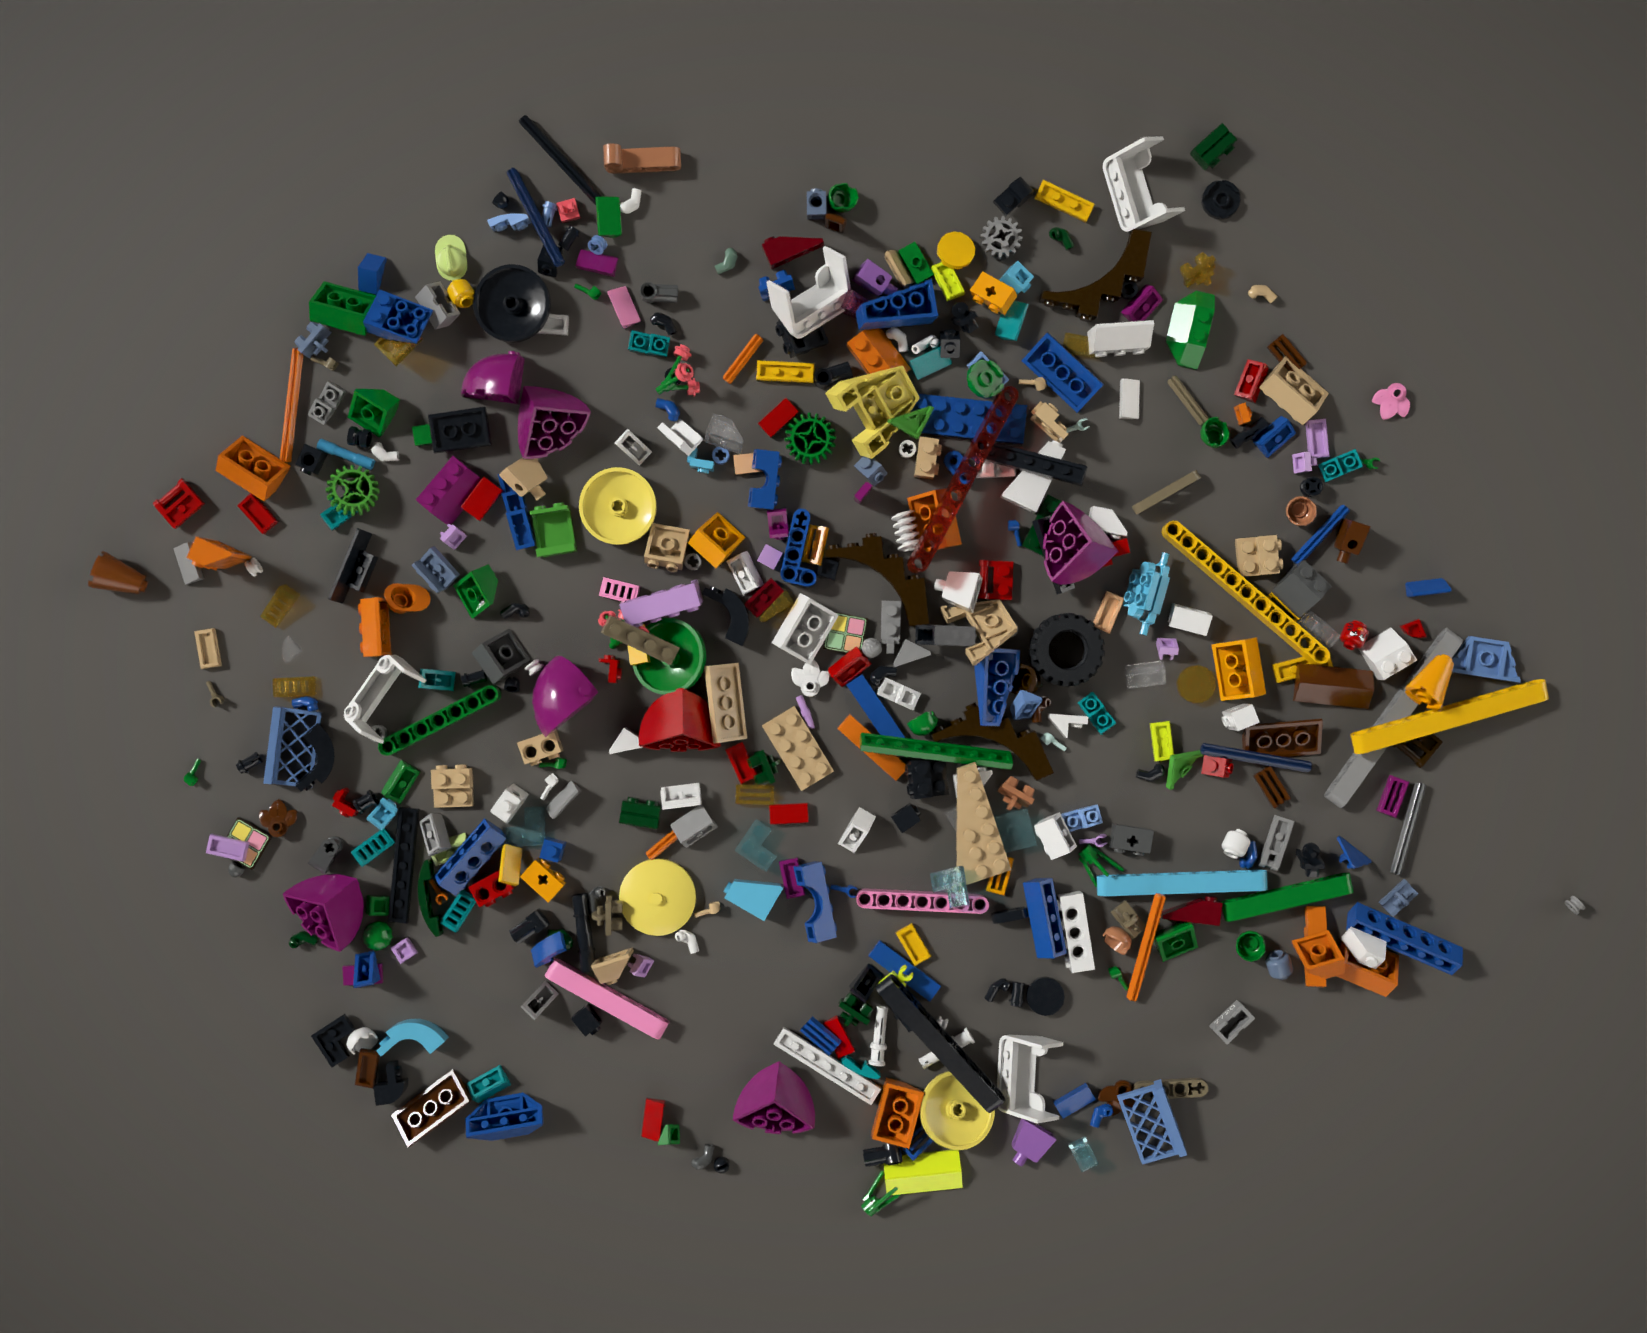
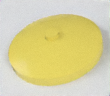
[579,467,657,545]
[619,858,696,936]
[920,1071,995,1150]

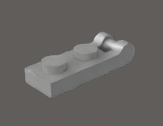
[1258,815,1295,872]

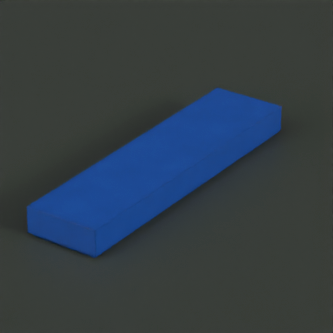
[846,674,905,738]
[868,940,941,1002]

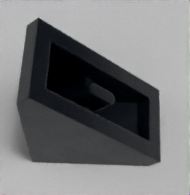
[849,963,883,1003]

